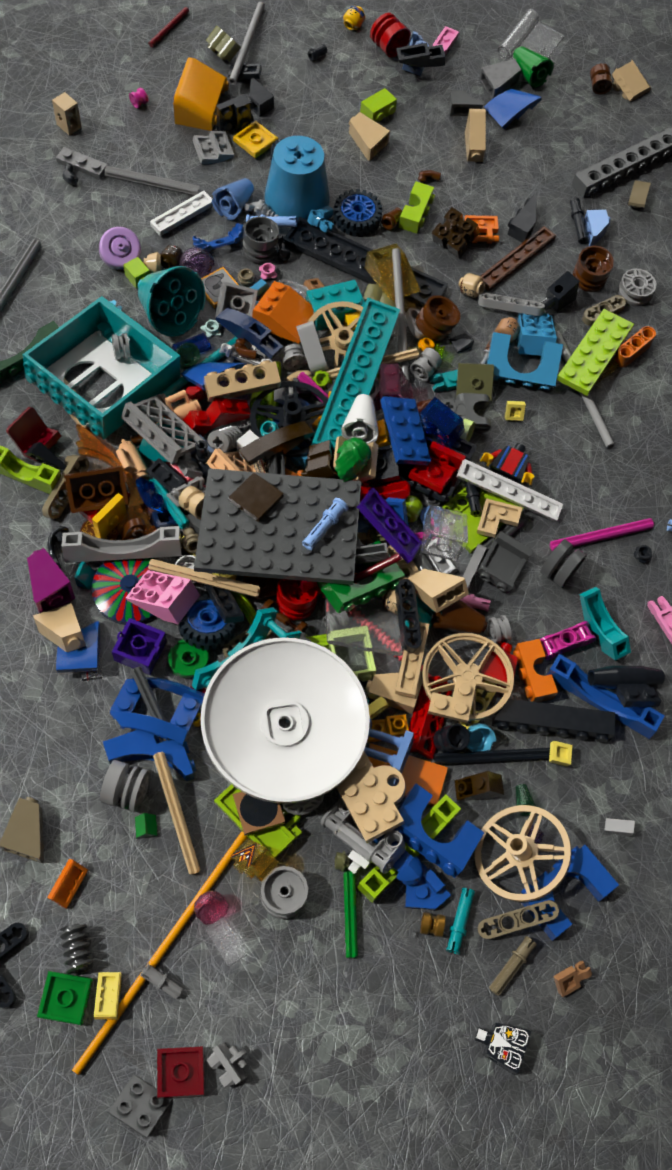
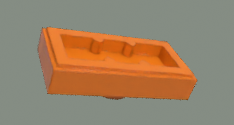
[47,859,88,909]

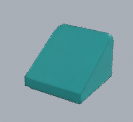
[74,561,96,590]

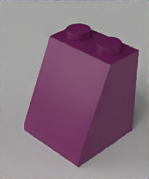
[27,548,75,613]

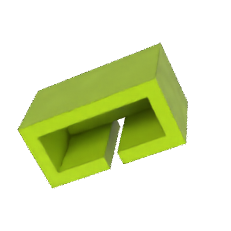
[360,88,397,122]

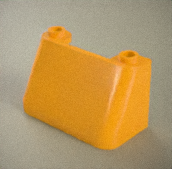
[173,57,229,131]

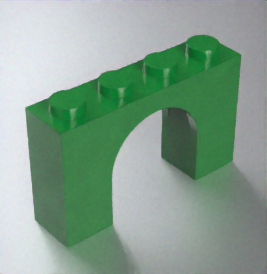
[317,540,405,614]

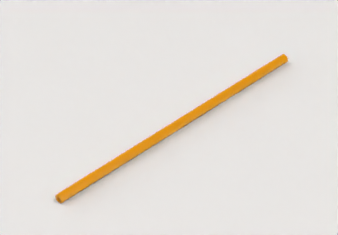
[72,831,247,1075]

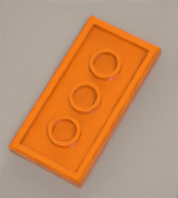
[368,743,448,806]

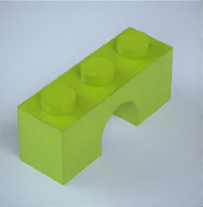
[398,181,435,234]

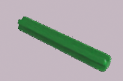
[343,871,358,959]

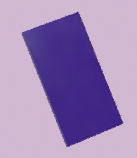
[357,488,423,564]

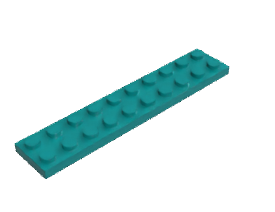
[311,297,400,448]

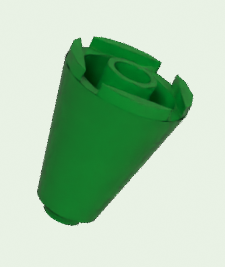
[513,46,554,88]

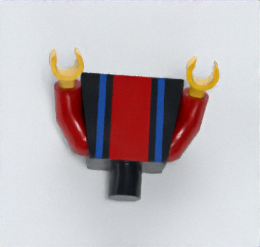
[480,443,535,485]

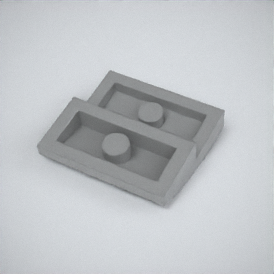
[192,131,234,164]

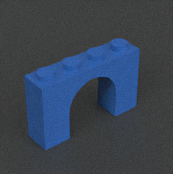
[393,784,484,878]
[521,845,619,941]

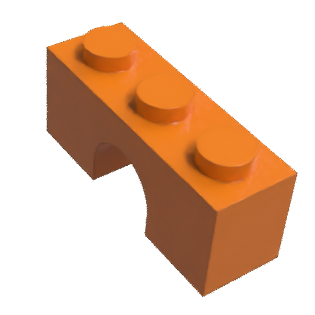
[513,639,558,703]

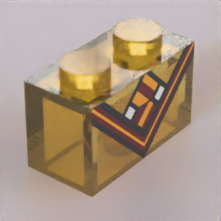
[230,838,279,881]

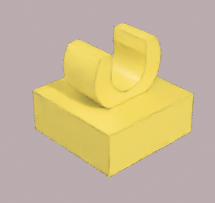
[505,401,526,421]
[549,741,572,766]

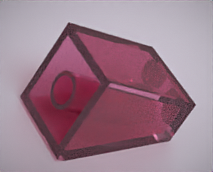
[377,364,413,410]

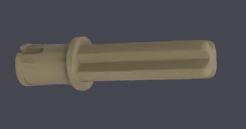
[489,936,537,996]

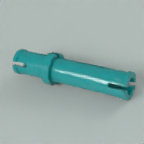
[446,888,475,955]

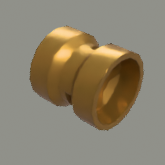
[420,912,445,937]

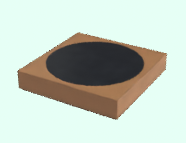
[233,792,285,836]

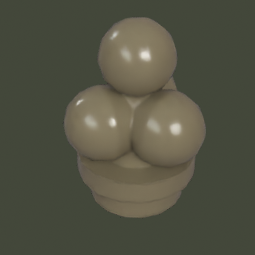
[181,527,199,553]

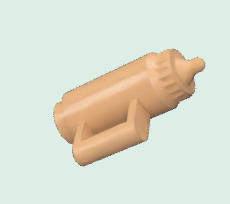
[155,390,202,424]
[116,439,149,484]

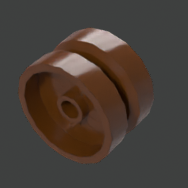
[416,295,460,341]

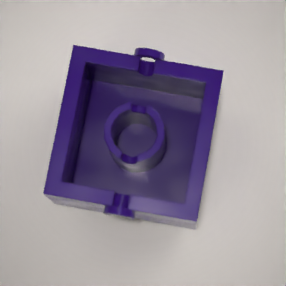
[112,618,167,675]

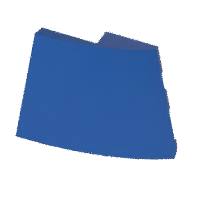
[484,89,542,129]
[181,362,247,390]
[56,621,100,673]

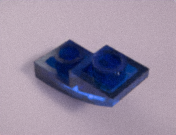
[136,477,165,513]

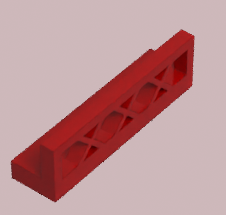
[409,676,452,759]

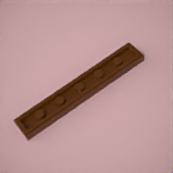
[480,226,556,291]

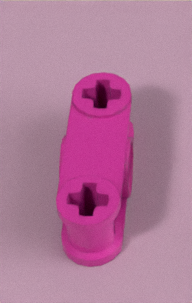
[540,621,596,660]

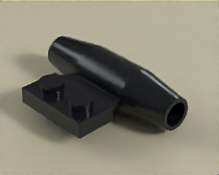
[587,666,665,707]

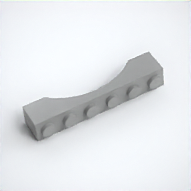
[61,526,182,563]

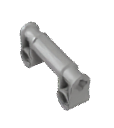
[321,797,406,874]

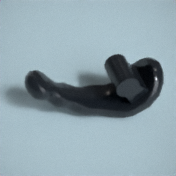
[47,526,69,569]

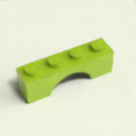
[0,446,61,494]

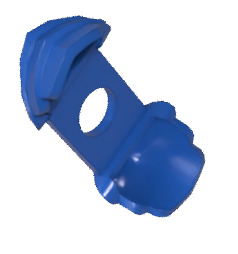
[193,223,244,253]
[373,834,423,886]

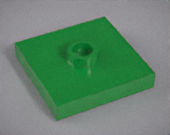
[37,971,93,1026]

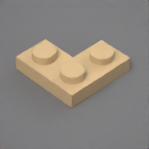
[477,499,523,538]
[428,678,476,723]

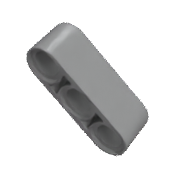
[296,321,328,375]

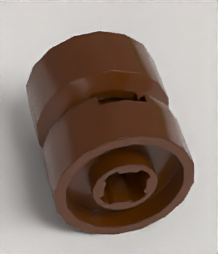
[590,63,612,95]

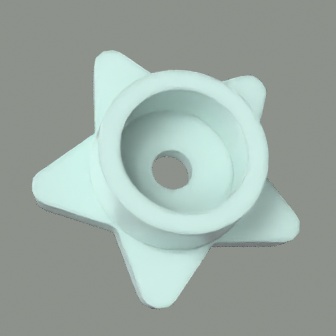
[200,319,222,338]

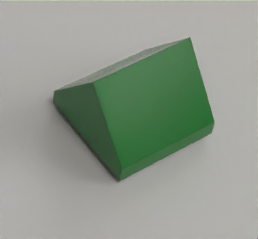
[135,813,158,839]

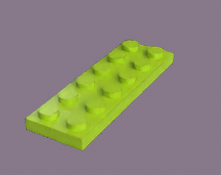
[557,309,634,396]

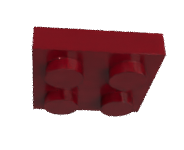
[157,1046,204,1099]

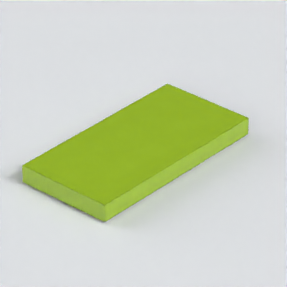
[445,492,523,553]

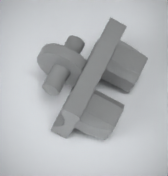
[207,1042,247,1088]

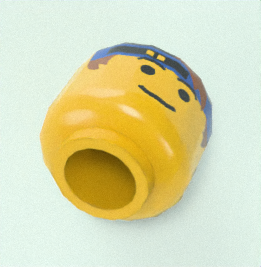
[343,6,365,30]

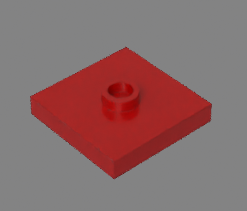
[408,456,457,493]

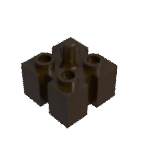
[431,207,480,259]
[301,440,340,479]

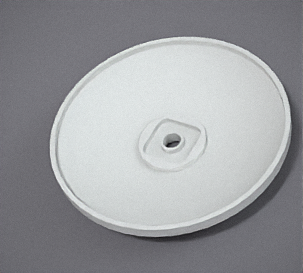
[201,638,370,804]

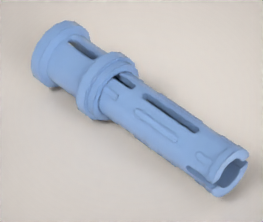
[246,214,298,227]
[302,498,349,550]

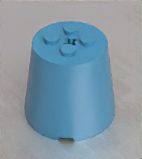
[264,136,330,220]

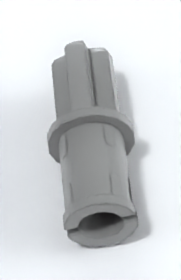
[140,963,183,999]

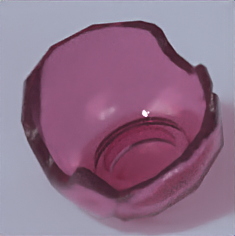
[194,891,229,925]

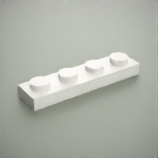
[150,191,213,236]

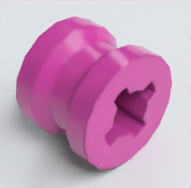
[129,87,149,108]

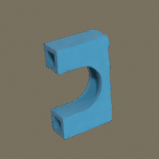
[487,332,563,390]

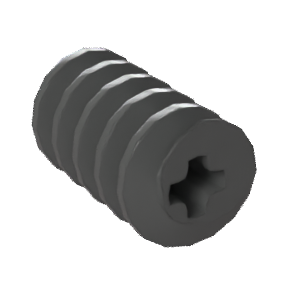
[60,924,93,974]

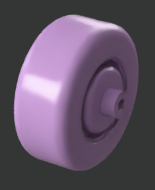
[99,227,141,270]

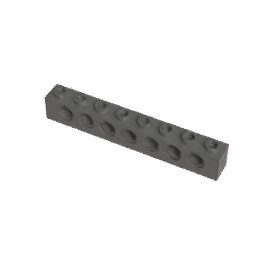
[571,127,672,198]

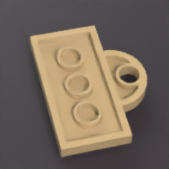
[336,751,406,843]

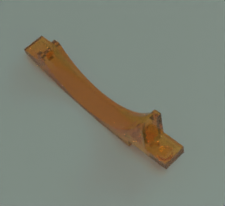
[75,424,156,540]

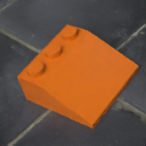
[252,281,315,344]

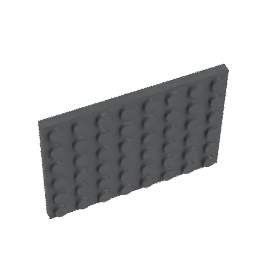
[194,468,361,585]

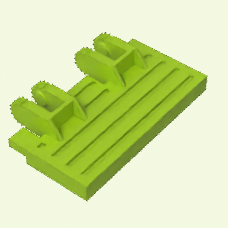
[214,784,302,862]

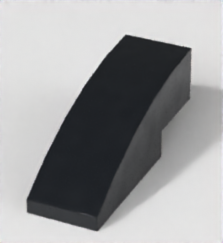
[396,43,445,67]

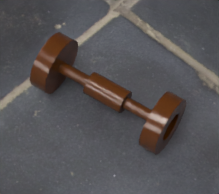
[261,599,308,633]

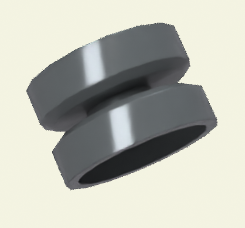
[540,539,587,588]

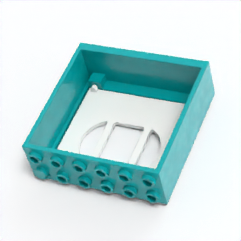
[22,296,180,440]

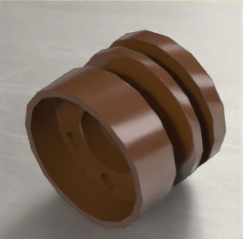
[573,245,614,292]

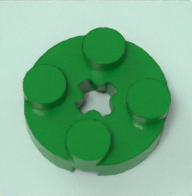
[168,640,208,678]

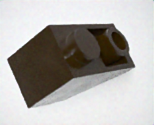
[454,771,504,801]

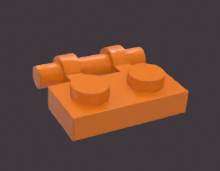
[464,215,499,244]

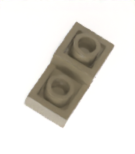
[628,180,651,208]

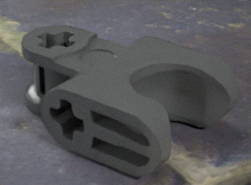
[437,393,491,433]

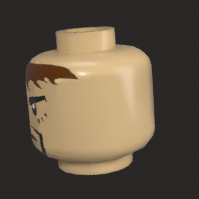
[459,273,485,298]
[383,588,411,615]

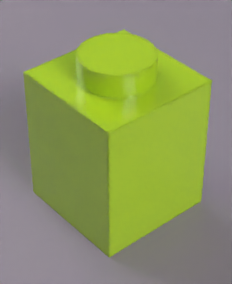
[123,257,150,289]

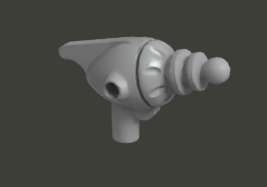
[244,199,279,217]

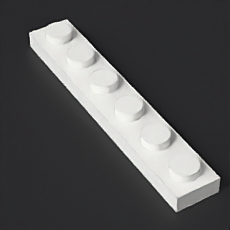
[457,459,563,522]

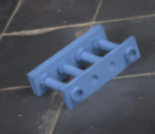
[339,719,414,798]

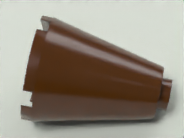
[432,600,488,635]

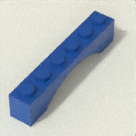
[547,654,665,739]

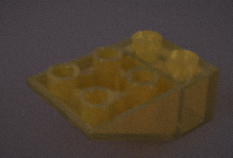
[365,244,420,300]

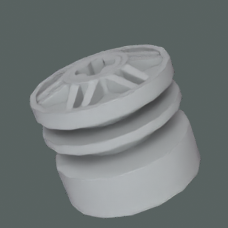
[100,760,150,812]

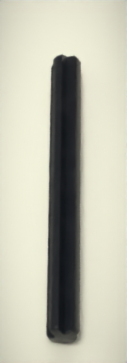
[434,748,550,765]

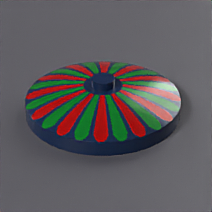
[92,558,156,625]

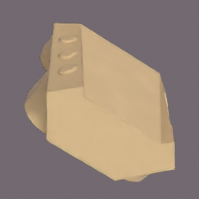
[612,60,652,102]

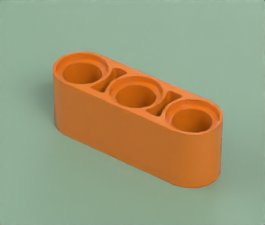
[614,326,656,367]

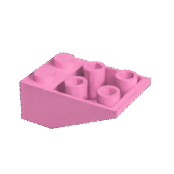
[126,570,200,624]

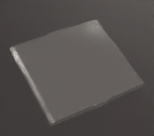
[325,596,403,656]

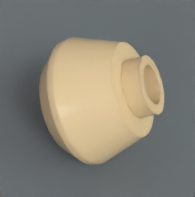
[144,252,162,274]

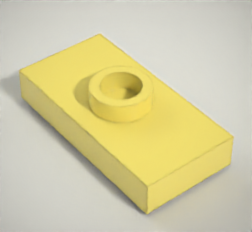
[94,972,122,1020]

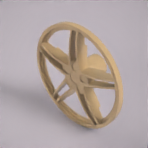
[308,301,363,380]
[422,633,514,721]
[475,805,572,902]

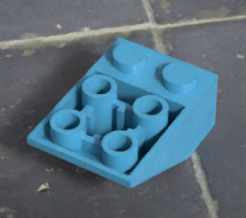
[517,313,557,356]

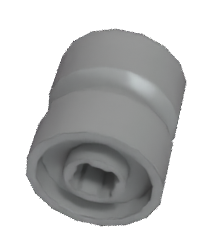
[410,348,442,381]

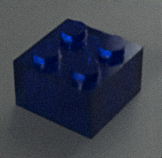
[420,397,465,448]

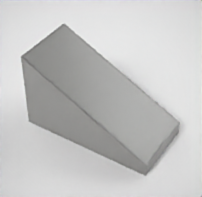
[604,818,635,837]

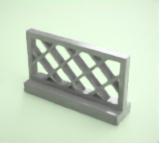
[121,396,204,464]

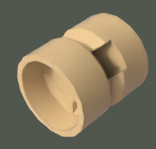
[179,486,205,519]

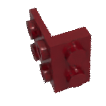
[6,407,62,461]

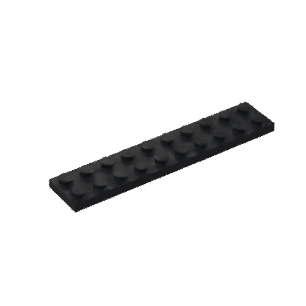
[284,216,448,307]

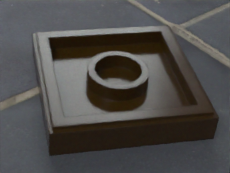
[228,473,284,522]

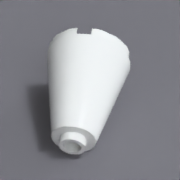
[341,394,379,444]

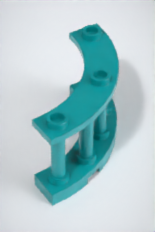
[192,607,302,690]

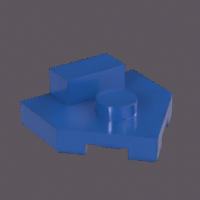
[405,863,451,910]

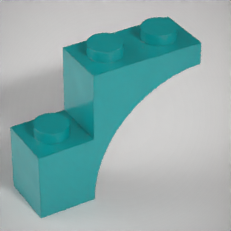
[579,587,631,660]

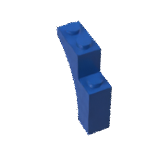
[103,730,196,782]

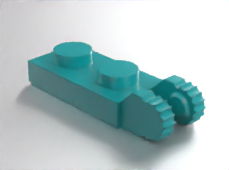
[429,370,458,392]

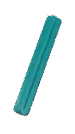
[149,478,190,529]

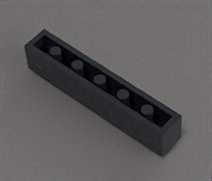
[492,697,615,743]

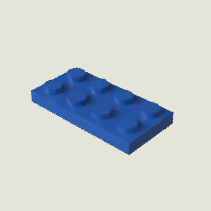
[380,396,431,465]

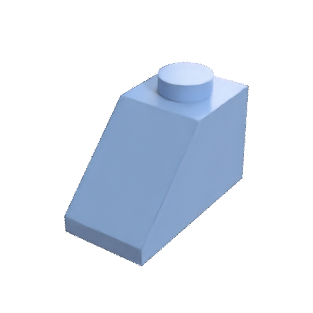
[584,210,610,246]

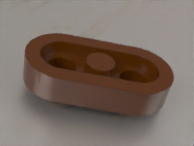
[121,518,146,540]

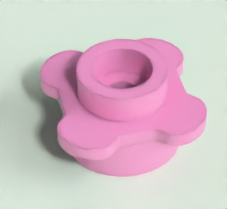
[259,263,277,280]

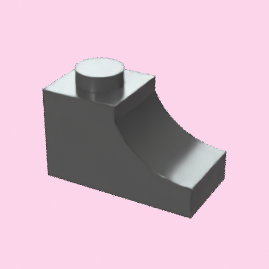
[448,90,483,116]

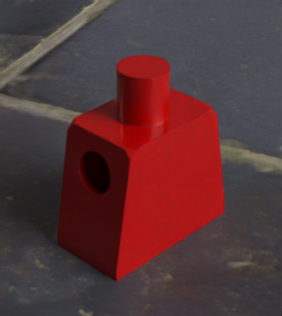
[481,642,518,688]

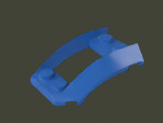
[110,677,205,746]

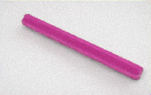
[549,518,654,551]

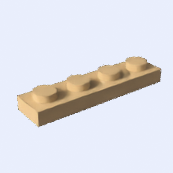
[395,621,430,698]

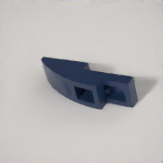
[215,308,283,359]

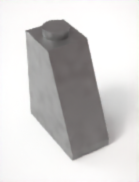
[479,59,521,100]

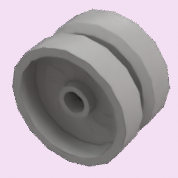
[260,866,308,920]

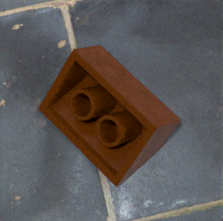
[64,466,129,513]

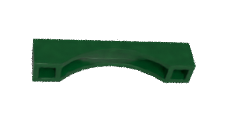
[0,321,59,384]

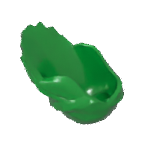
[335,437,371,482]

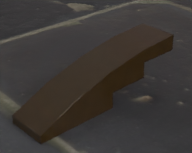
[239,421,315,466]

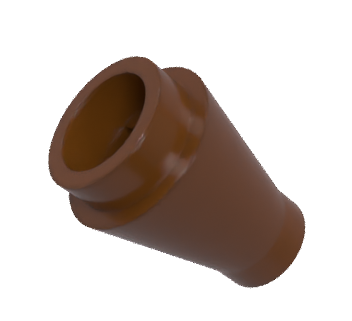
[381,207,402,229]

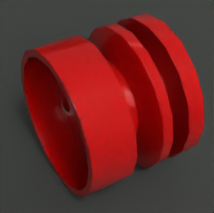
[370,13,411,57]
[276,579,319,620]

